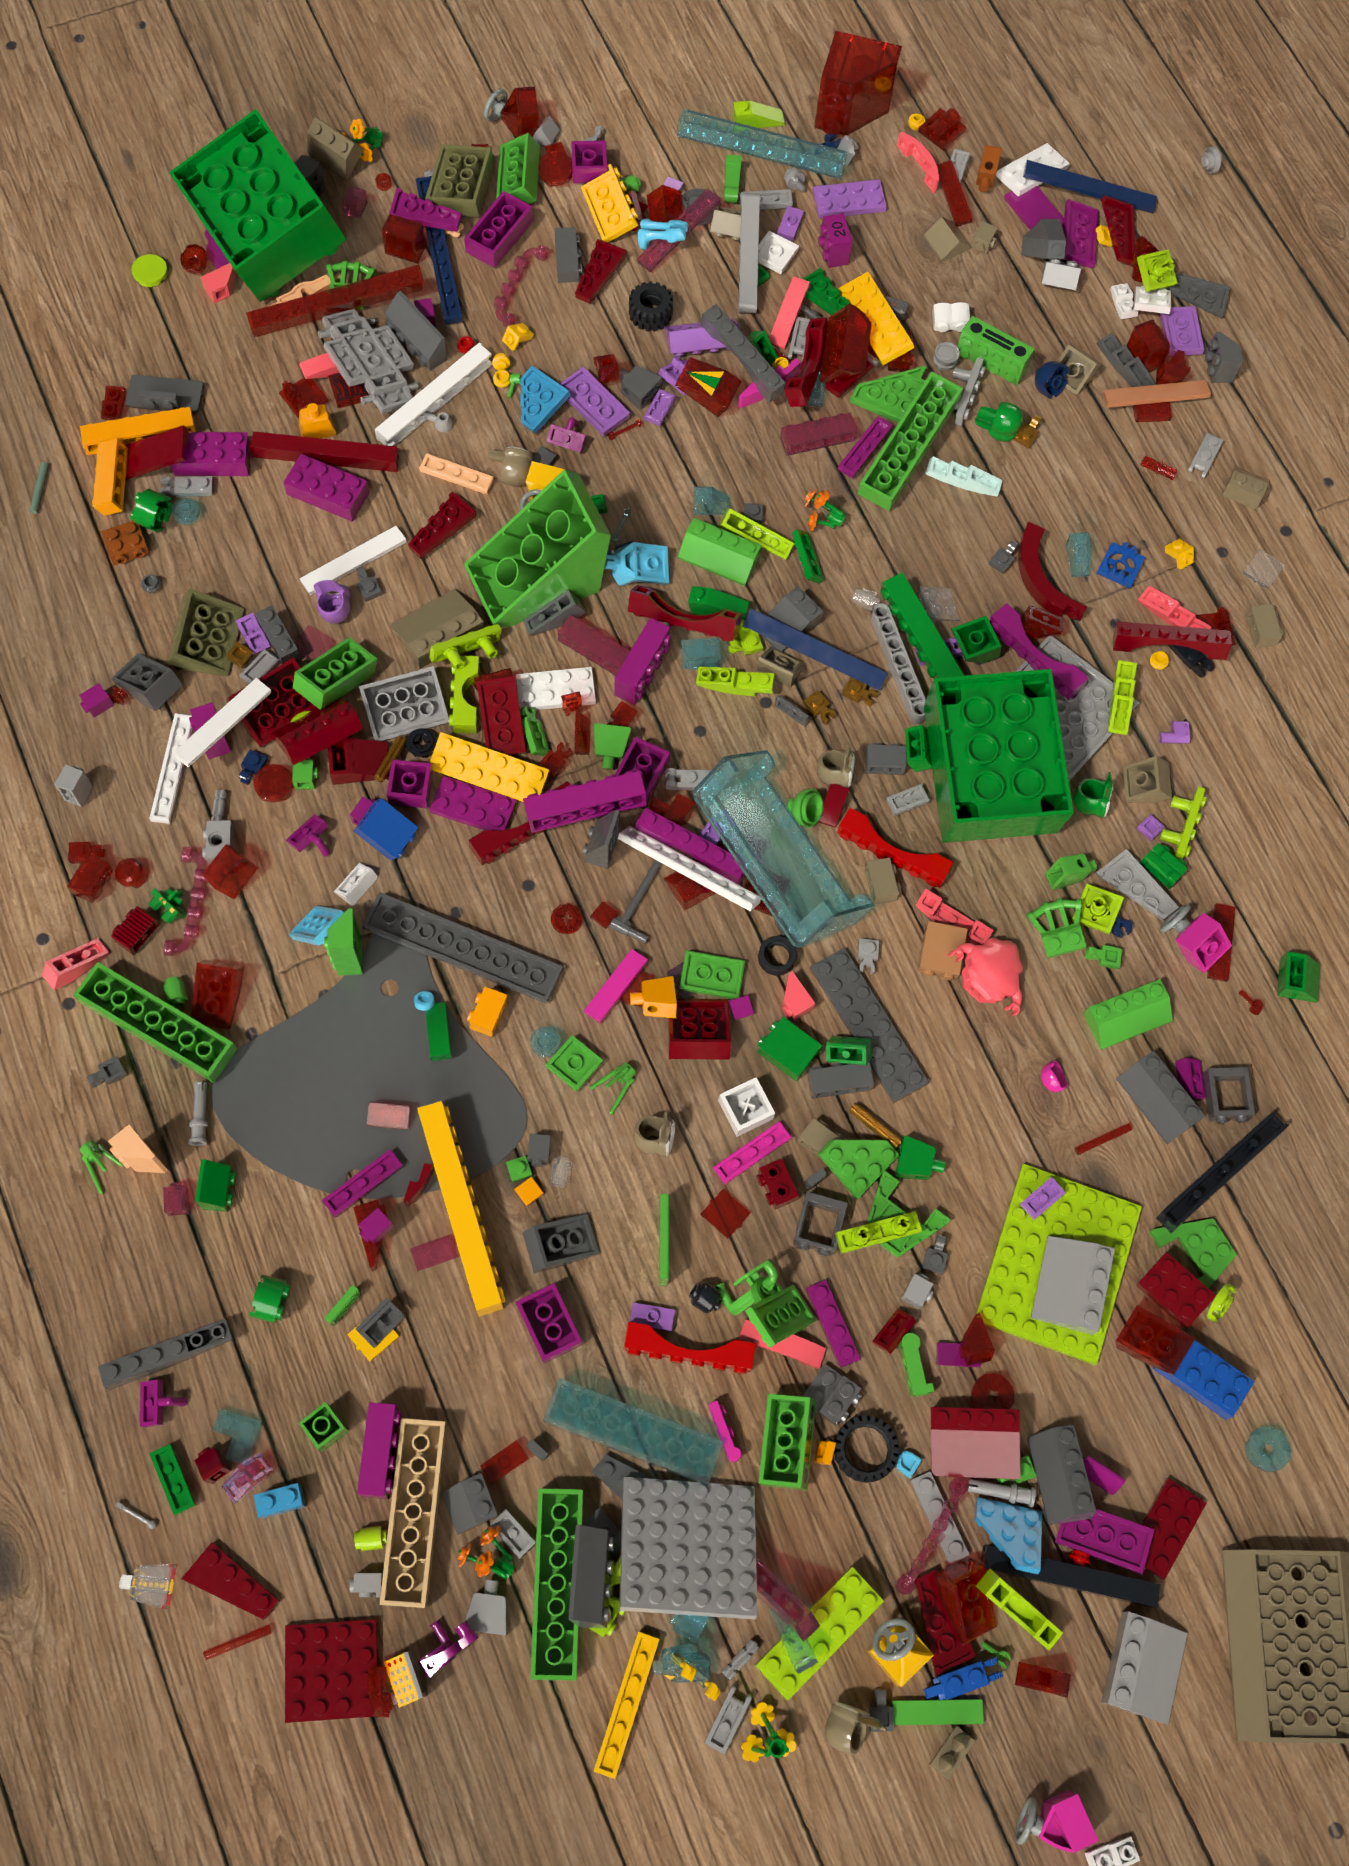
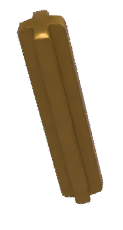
[374,735,407,783]
[849,1103,902,1149]

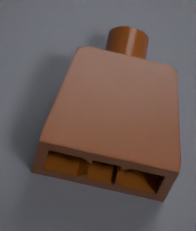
[976,145,1002,192]

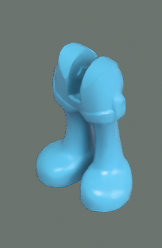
[638,218,689,250]

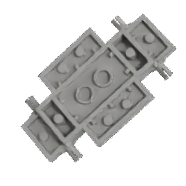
[318,309,418,414]

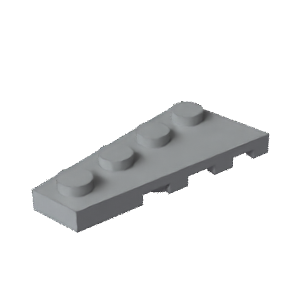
[1096,849,1179,921]

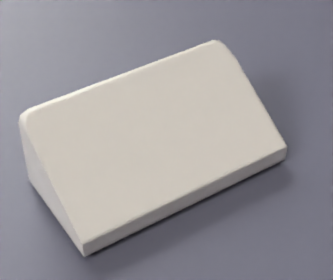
[334,863,378,906]

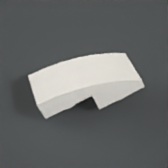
[1110,283,1139,319]
[1085,1836,1140,1866]

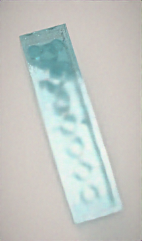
[543,1378,724,1485]

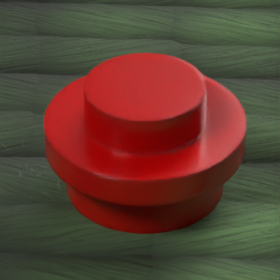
[457,336,475,354]
[1068,1549,1091,1567]

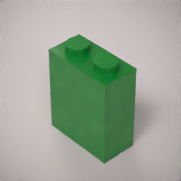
[757,1017,822,1082]

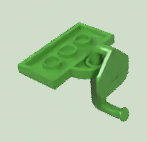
[713,1259,817,1348]

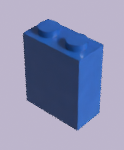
[353,798,418,860]

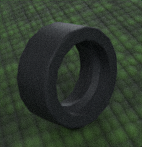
[758,936,797,976]

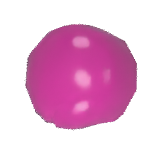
[1041,1060,1068,1093]

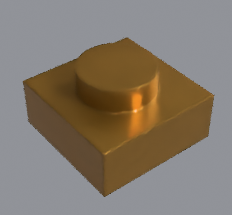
[225,641,253,669]

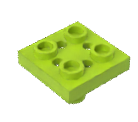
[1137,249,1178,293]
[1072,884,1124,935]

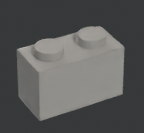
[54,764,93,807]

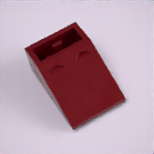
[328,738,390,785]

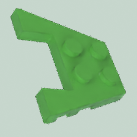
[866,1171,951,1258]
[1149,1219,1237,1289]

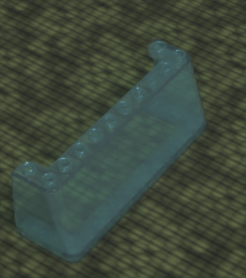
[693,750,875,948]

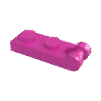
[708,1401,741,1463]

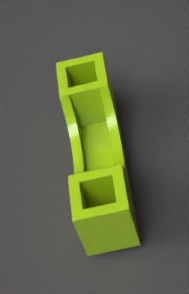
[449,656,480,734]
[976,1569,1063,1651]

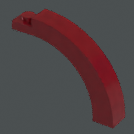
[1018,521,1087,622]

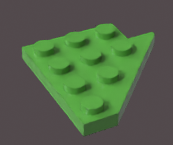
[850,366,926,423]

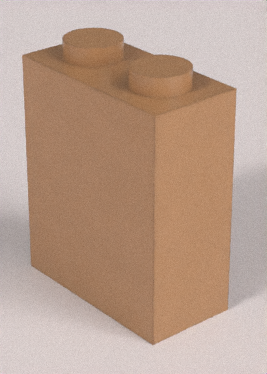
[917,921,968,980]

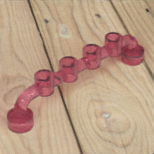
[494,245,548,327]
[164,847,209,956]
[895,1478,967,1595]

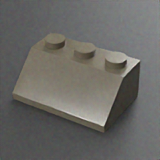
[307,117,364,180]

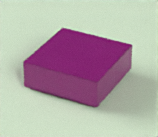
[728,995,754,1020]

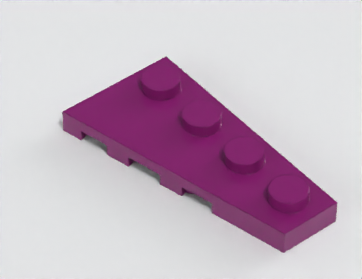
[389,188,462,232]

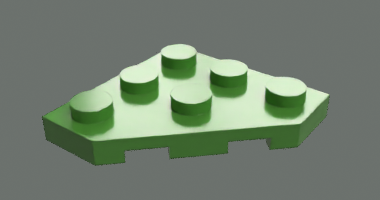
[817,1139,899,1199]

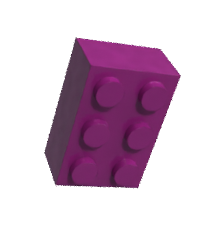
[615,737,670,809]
[515,1283,582,1364]

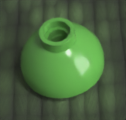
[788,788,823,828]

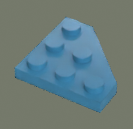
[520,366,571,434]
[974,1497,1042,1574]

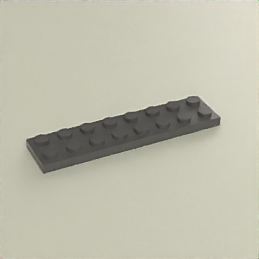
[810,948,929,1104]

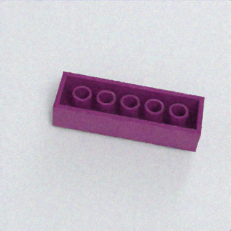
[523,770,647,833]

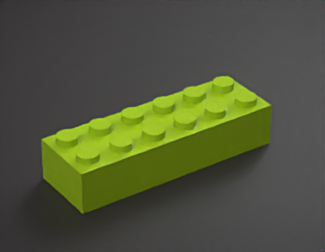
[754,1567,884,1701]

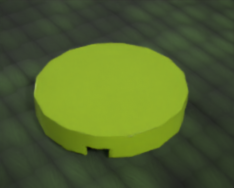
[131,254,168,287]
[1207,1283,1237,1323]

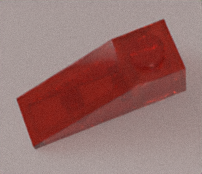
[353,1200,388,1271]

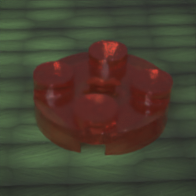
[970,1373,1014,1409]

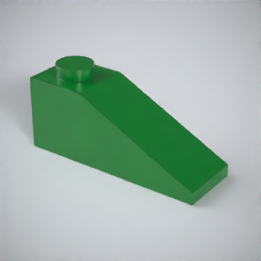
[688,586,750,620]

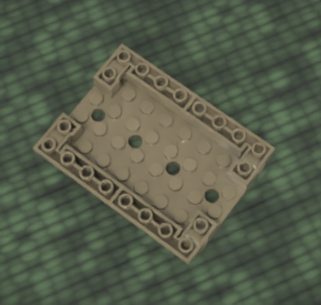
[1222,1550,1349,1743]

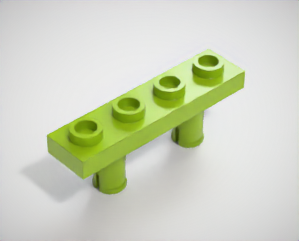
[429,624,502,670]
[1159,786,1207,859]
[835,1211,922,1254]

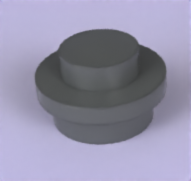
[141,574,161,593]

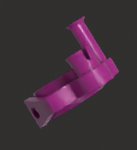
[417,1619,479,1677]

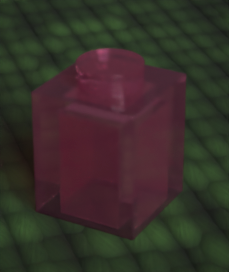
[342,186,368,218]
[163,1182,190,1216]

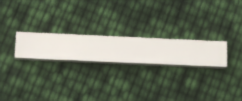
[618,826,761,911]

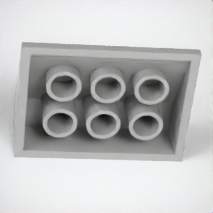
[359,666,449,741]
[1031,1236,1115,1335]
[1101,1611,1188,1725]

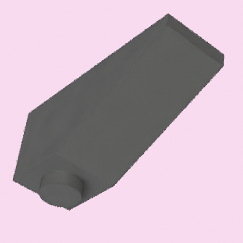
[523,589,586,636]

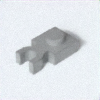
[857,939,879,975]

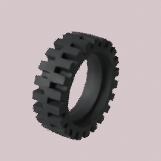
[834,1415,900,1483]

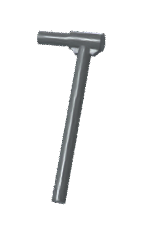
[609,860,662,944]

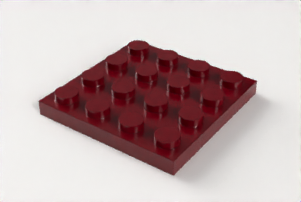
[285,1619,378,1723]

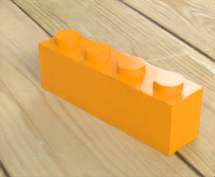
[92,438,128,516]

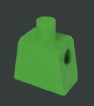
[594,723,631,770]
[1045,854,1096,891]

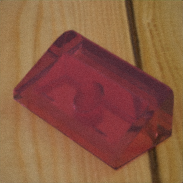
[410,1235,458,1272]

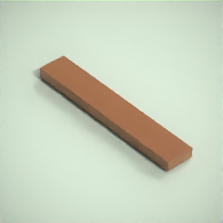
[1102,380,1211,408]

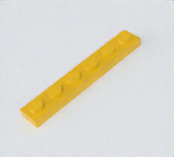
[594,1632,660,1779]

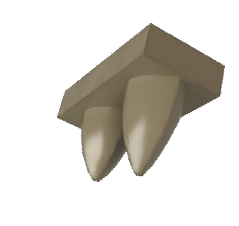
[929,1726,975,1780]

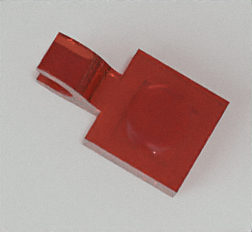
[68,842,105,864]

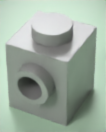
[901,1274,934,1309]

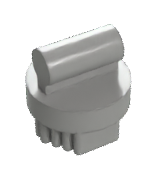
[784,167,805,192]

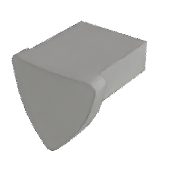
[533,116,560,146]
[837,135,859,166]

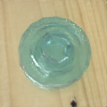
[171,498,200,525]
[530,1027,560,1057]

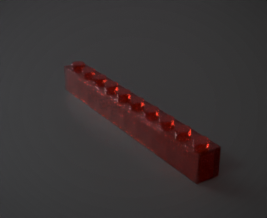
[246,264,426,337]

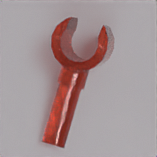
[1239,990,1263,1015]

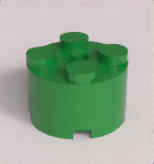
[130,489,173,533]
[249,1274,291,1323]

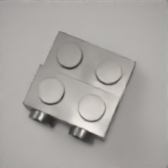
[802,1364,862,1426]

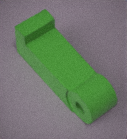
[724,155,742,203]
[900,1333,935,1398]

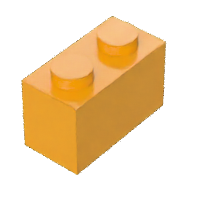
[467,987,508,1037]

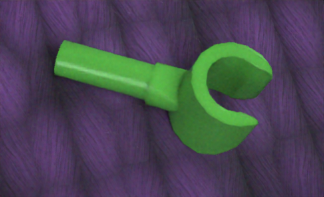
[507,373,521,398]
[981,1641,1012,1669]

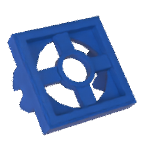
[1096,542,1145,589]

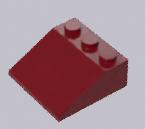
[668,999,731,1060]

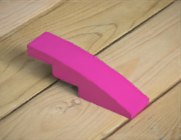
[738,358,801,408]

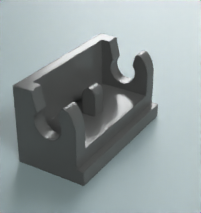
[356,1298,405,1348]

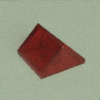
[647,185,684,223]
[202,843,259,899]

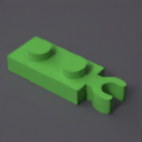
[520,706,550,756]

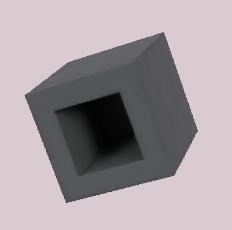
[527,1134,551,1167]

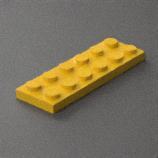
[838,272,914,365]
[430,732,550,802]

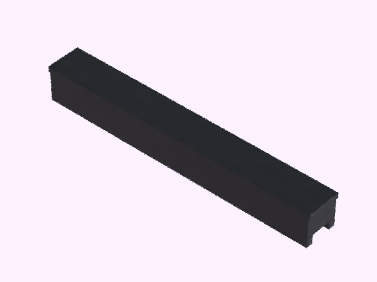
[1156,1111,1289,1233]
[978,1545,1160,1608]

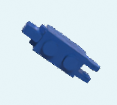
[923,1657,1003,1700]

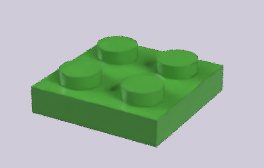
[545,1035,603,1092]

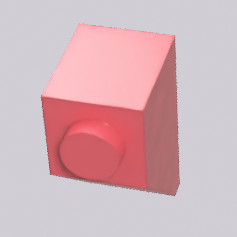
[782,971,815,1022]

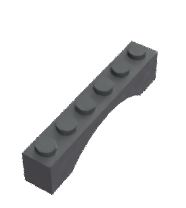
[701,304,785,403]

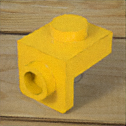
[502,323,534,351]
[1165,539,1194,570]

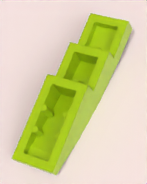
[1108,660,1137,736]

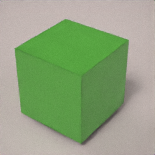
[299,1402,349,1452]

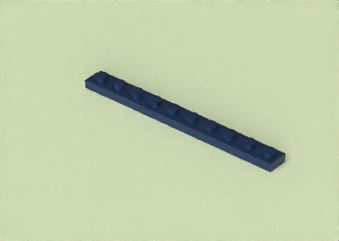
[415,176,463,324]

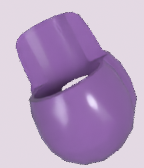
[314,580,351,624]

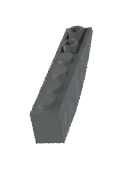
[98,1318,233,1391]

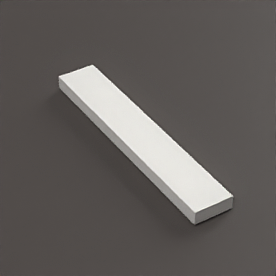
[300,526,406,596]
[173,678,271,767]
[149,713,193,824]

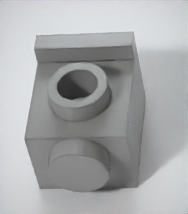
[350,1573,383,1598]

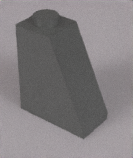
[1021,219,1066,259]

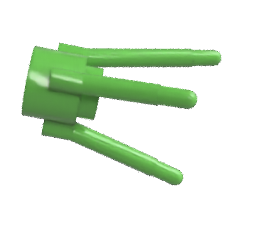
[590,1062,636,1114]
[80,1140,123,1195]

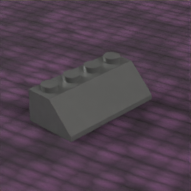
[385,291,447,371]
[1116,1051,1205,1144]
[1027,1425,1096,1525]
[568,1525,616,1628]

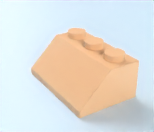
[108,1125,169,1173]

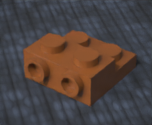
[101,521,150,565]

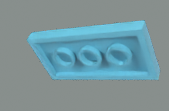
[288,906,344,946]

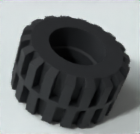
[629,281,673,332]

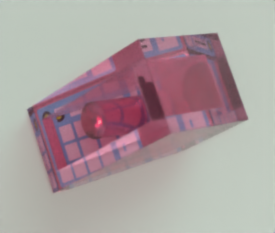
[221,1452,273,1504]

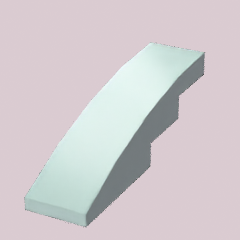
[926,456,1002,497]

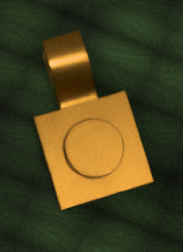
[1014,414,1041,449]

